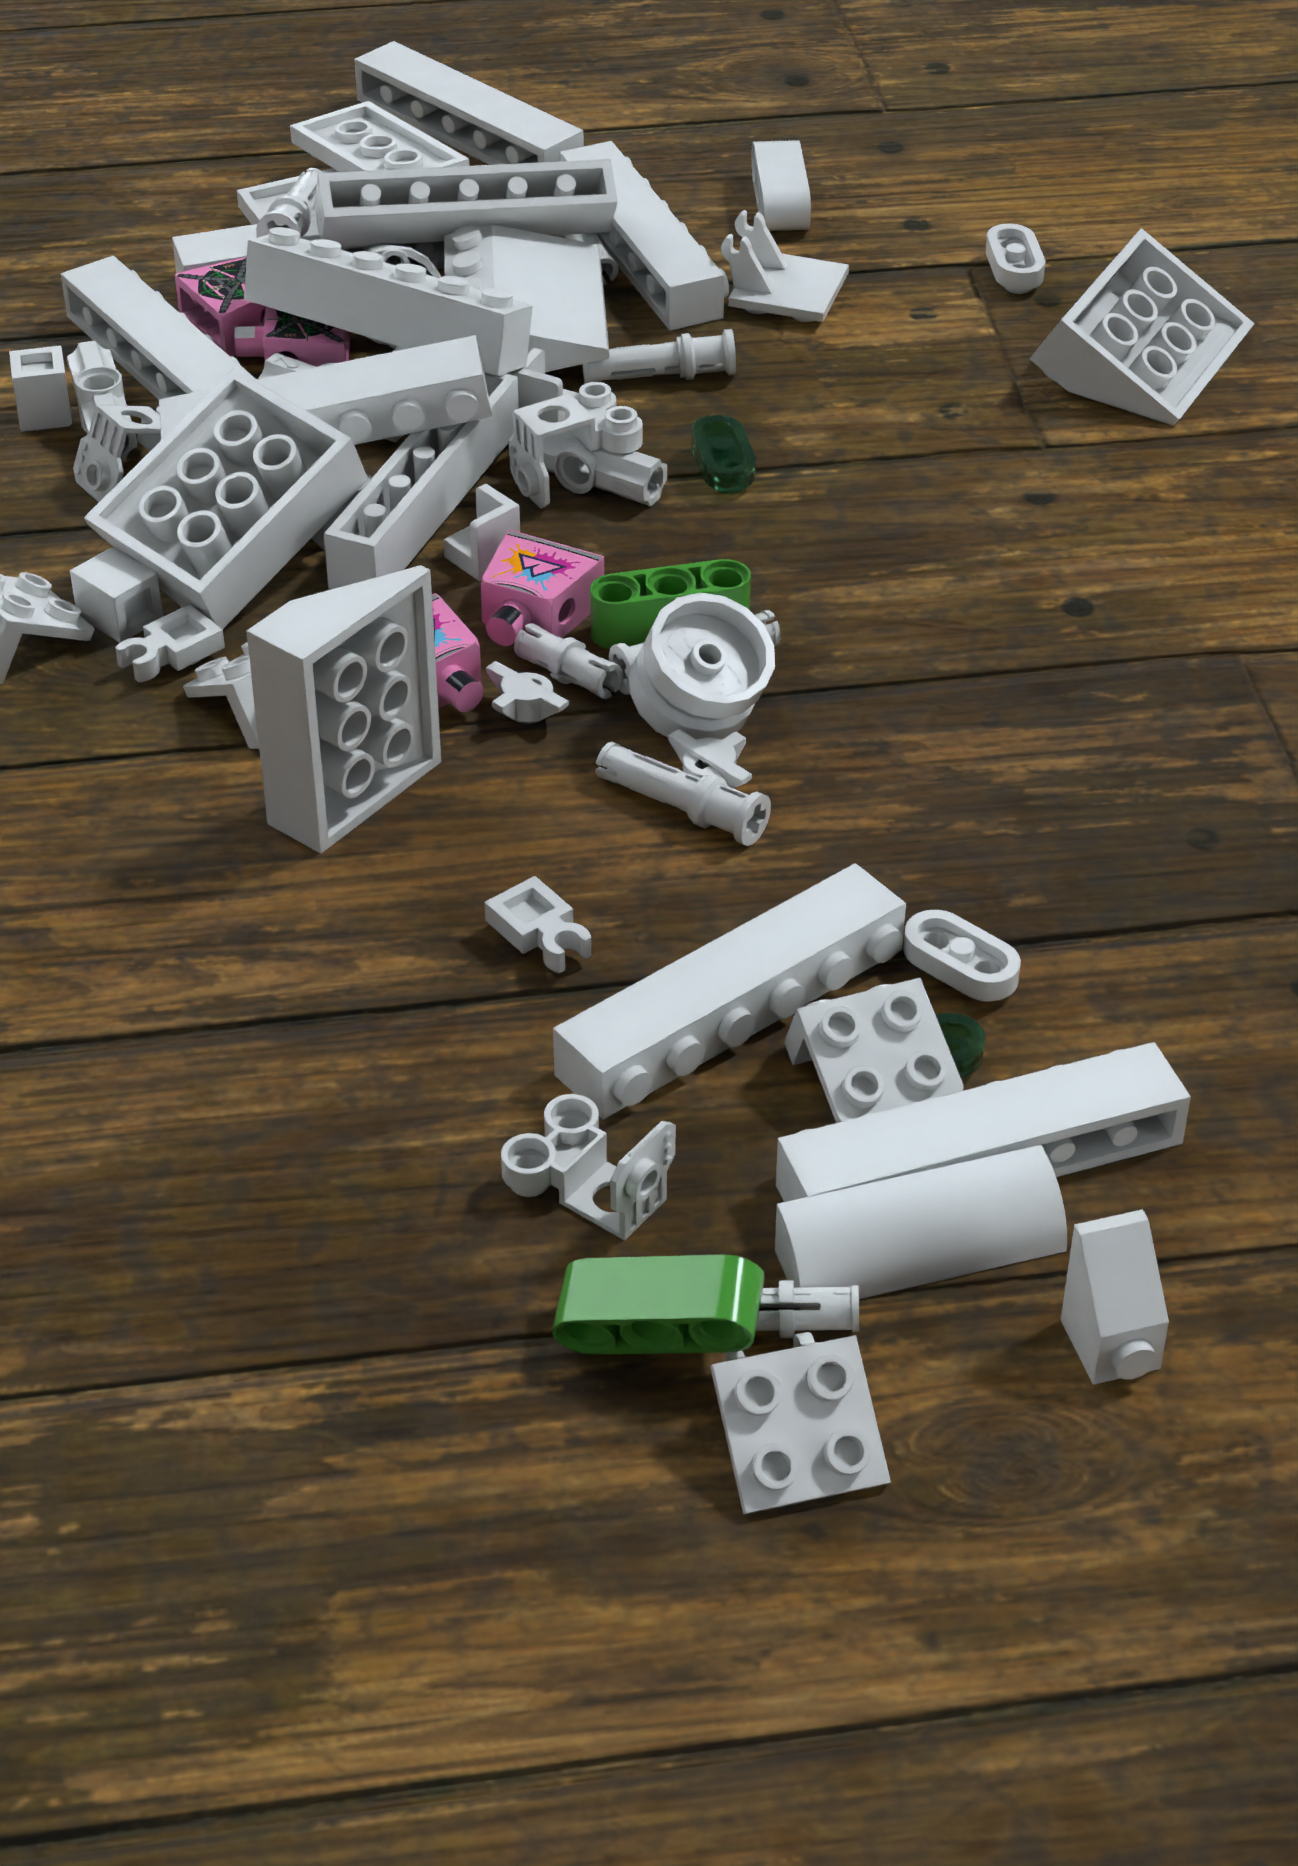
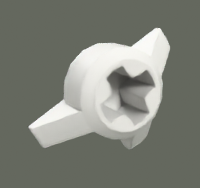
[486,661,569,724]
[668,729,752,788]

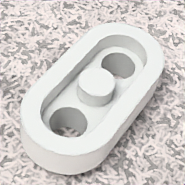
[986,224,1045,294]
[903,910,1021,1002]

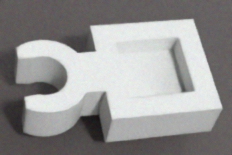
[115,604,225,682]
[484,876,591,973]

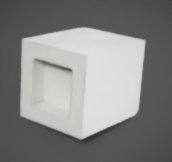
[9,346,72,432]
[511,348,578,423]
[443,484,520,581]
[70,547,163,643]

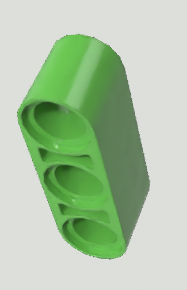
[590,559,751,649]
[552,1254,765,1355]

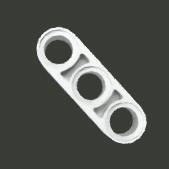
[752,140,811,231]

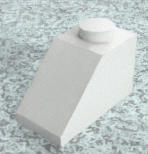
[1061,1209,1169,1385]

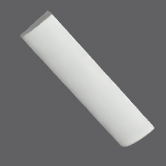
[775,1145,1067,1310]

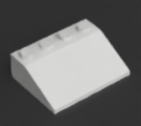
[444,224,610,375]
[1030,228,1255,426]
[84,368,368,629]
[246,565,441,854]

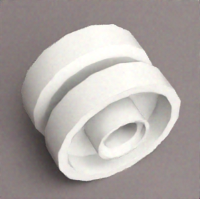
[630,593,775,740]

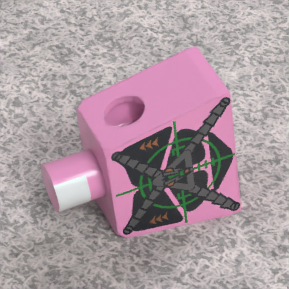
[175,257,266,357]
[235,307,350,367]

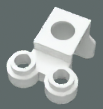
[509,382,643,509]
[73,405,161,502]
[501,1094,676,1241]

